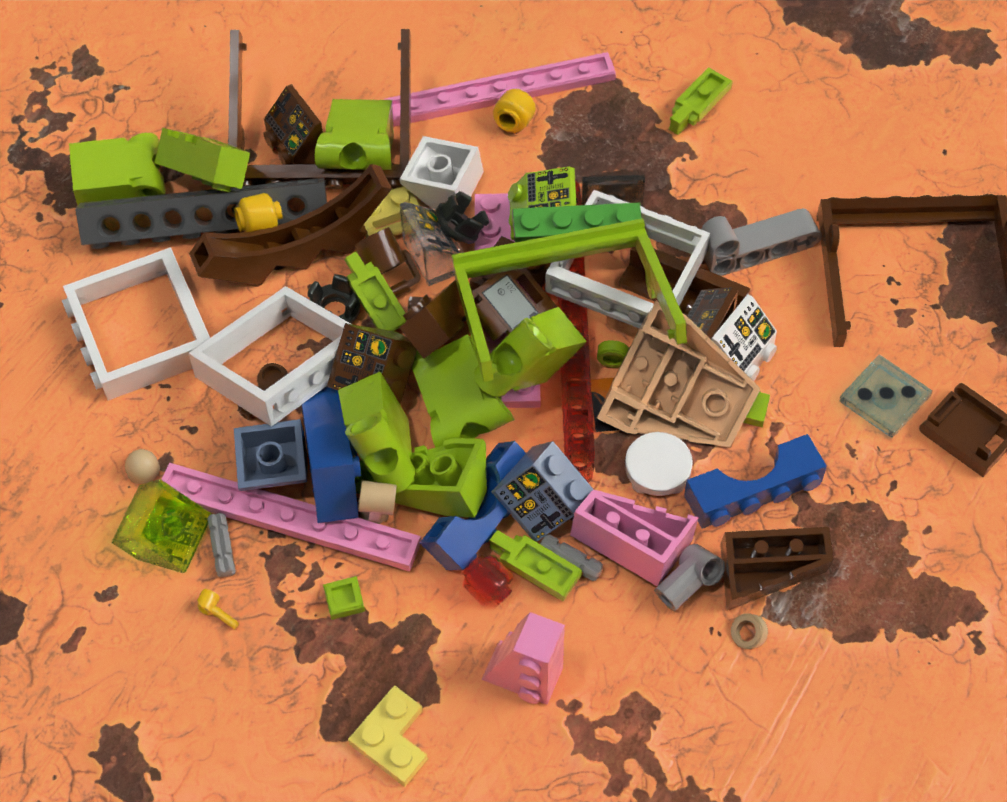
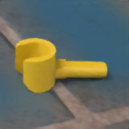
[197,589,239,630]

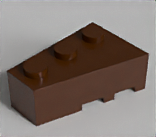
[399,280,480,359]
[720,527,834,611]

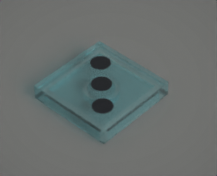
[839,354,933,438]

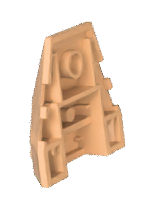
[597,300,761,447]

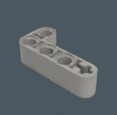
[701,208,822,276]

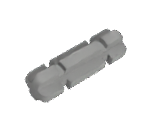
[207,513,236,578]
[540,535,603,581]

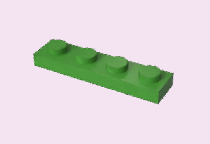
[512,203,642,243]

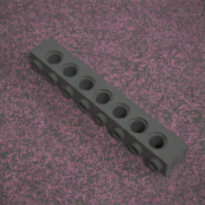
[75,178,327,249]

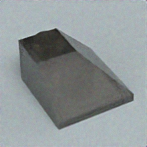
[581,169,645,207]

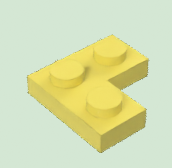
[348,685,428,787]

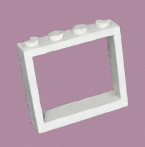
[545,190,710,328]
[62,247,210,401]
[188,286,351,427]

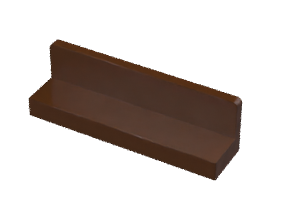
[619,247,751,313]

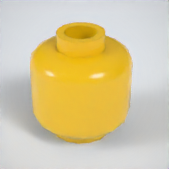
[493,89,536,133]
[234,193,283,232]

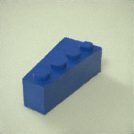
[301,386,361,523]

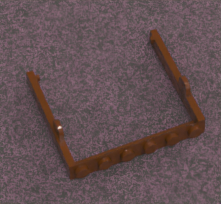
[228,29,411,189]
[816,194,1007,347]

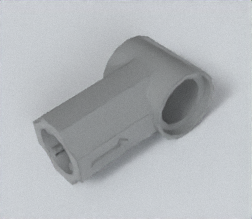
[654,544,725,612]

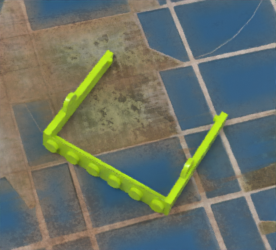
[452,218,687,382]

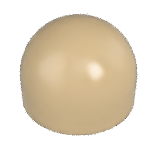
[125,449,160,484]
[731,614,768,649]

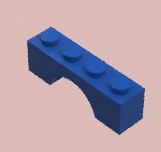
[684,434,827,529]
[420,441,526,570]

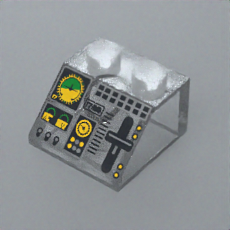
[399,202,464,286]

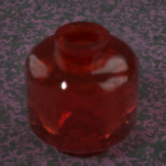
[462,554,513,606]

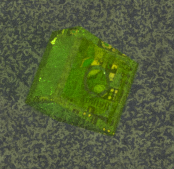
[111,479,212,573]

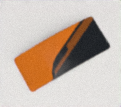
[589,378,620,432]

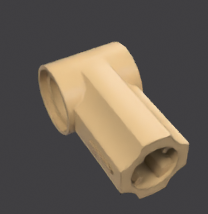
[358,481,396,524]

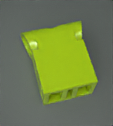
[315,99,394,170]
[69,132,166,206]
[474,307,587,397]
[412,334,515,447]
[338,372,415,494]

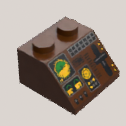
[263,84,323,165]
[684,287,738,340]
[327,323,417,405]

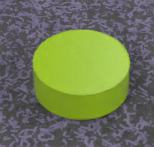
[597,340,629,368]

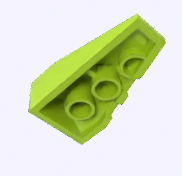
[355,438,487,518]

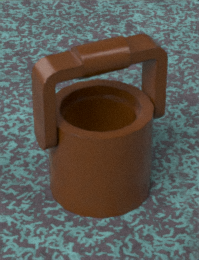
[354,227,421,298]

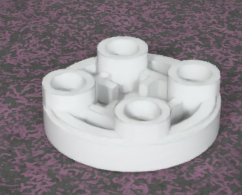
[625,432,693,496]

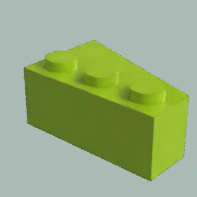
[155,128,250,192]

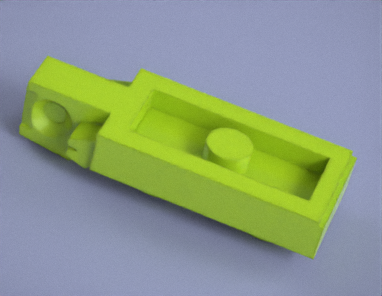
[668,67,733,135]
[345,251,406,331]
[489,530,582,602]

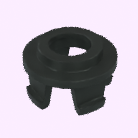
[436,191,489,244]
[307,274,360,323]

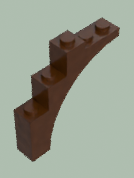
[189,164,392,285]

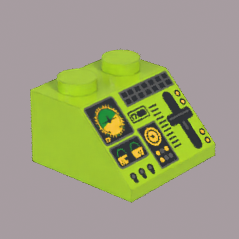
[508,167,576,240]

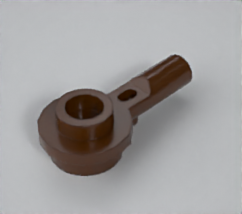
[239,363,288,420]

